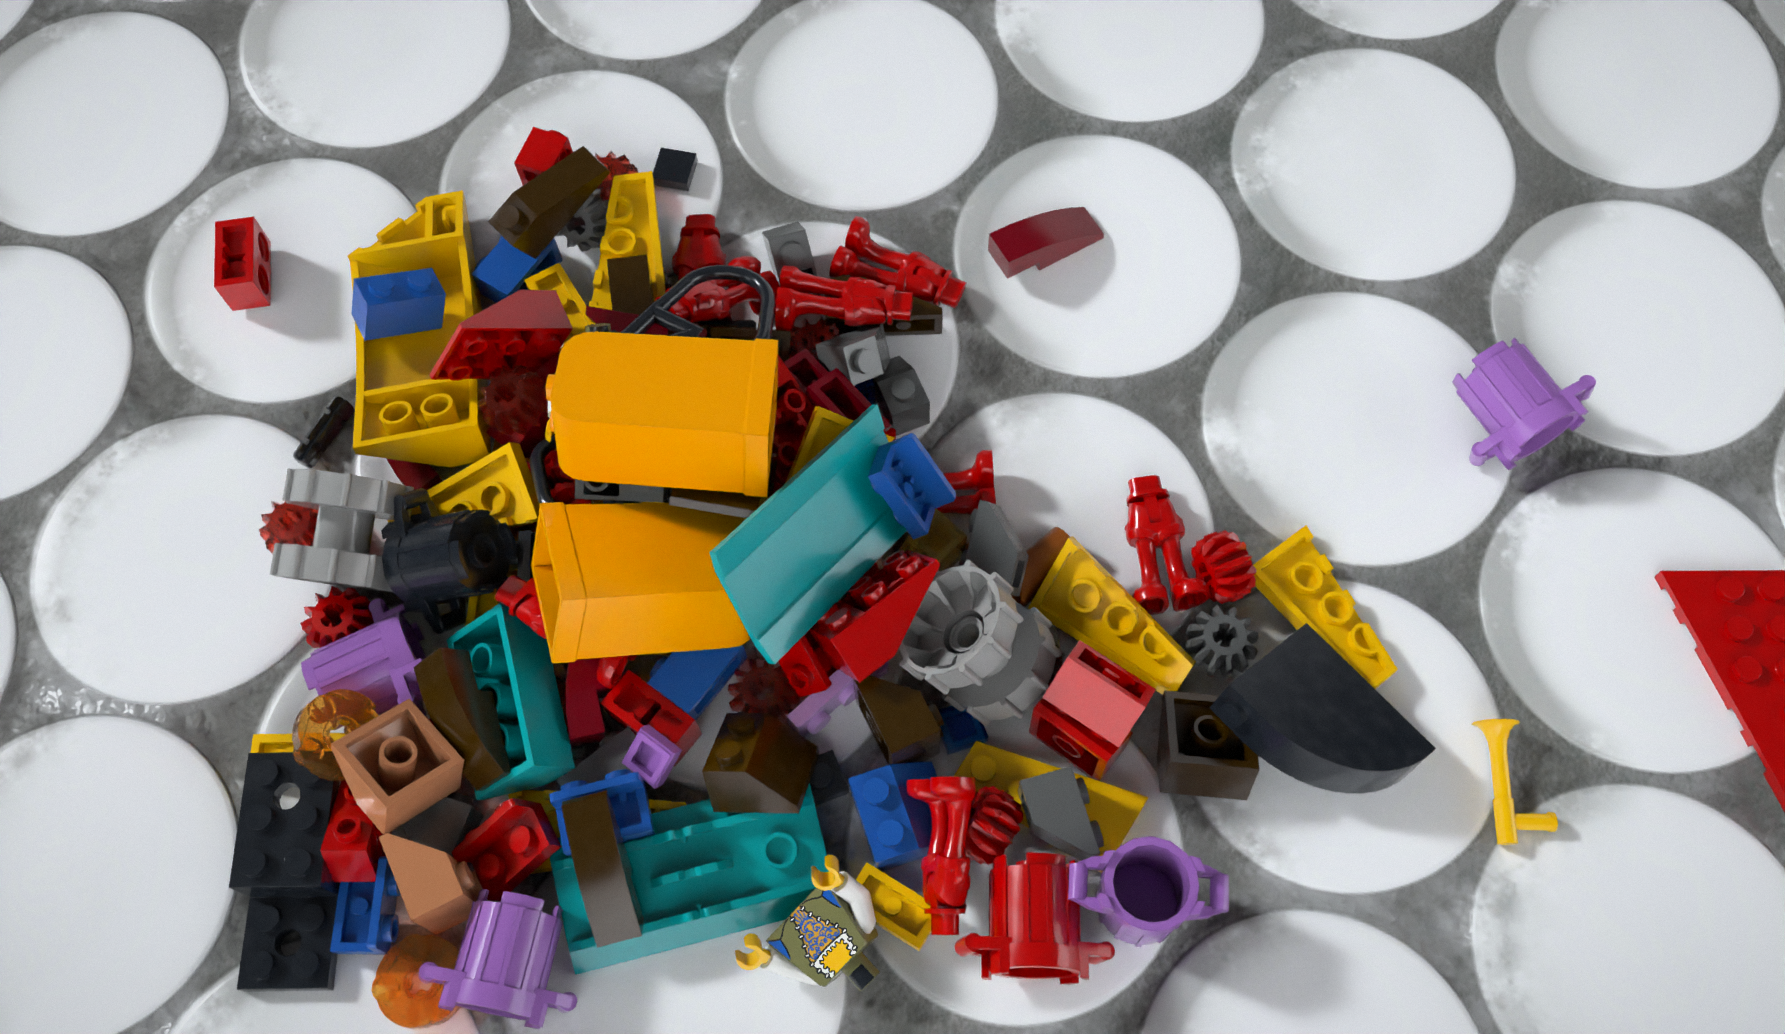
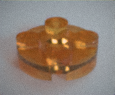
[292,689,379,781]
[371,934,461,1030]

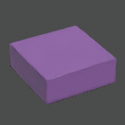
[622,724,682,789]

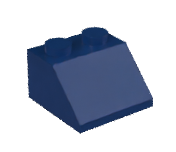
[848,761,937,872]

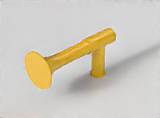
[1472,719,1558,845]

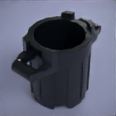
[381,488,517,634]

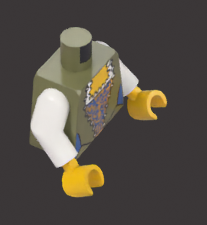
[735,855,880,992]

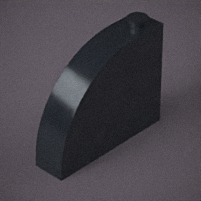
[1209,623,1436,794]

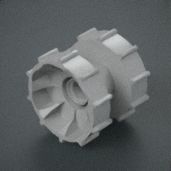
[269,468,414,592]
[899,560,1062,726]

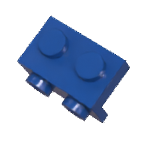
[868,433,956,539]
[549,769,655,856]
[330,856,401,955]

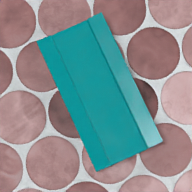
[709,404,907,664]
[550,783,829,975]

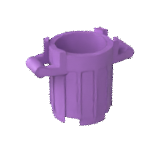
[1452,338,1596,470]
[301,599,427,730]
[1068,836,1229,947]
[419,889,577,1029]

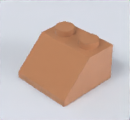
[331,698,464,835]
[379,833,483,935]

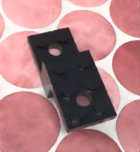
[229,752,341,992]

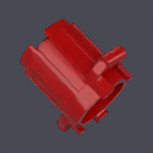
[955,852,1115,985]

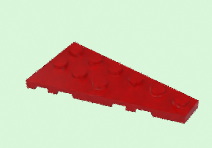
[1654,570,1785,812]

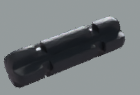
[293,396,354,468]

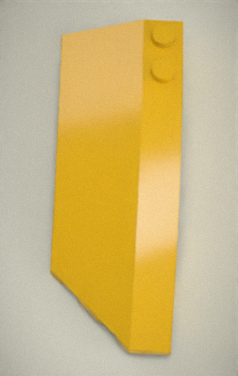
[348,190,491,467]

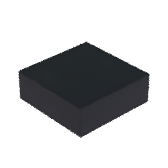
[653,147,698,191]

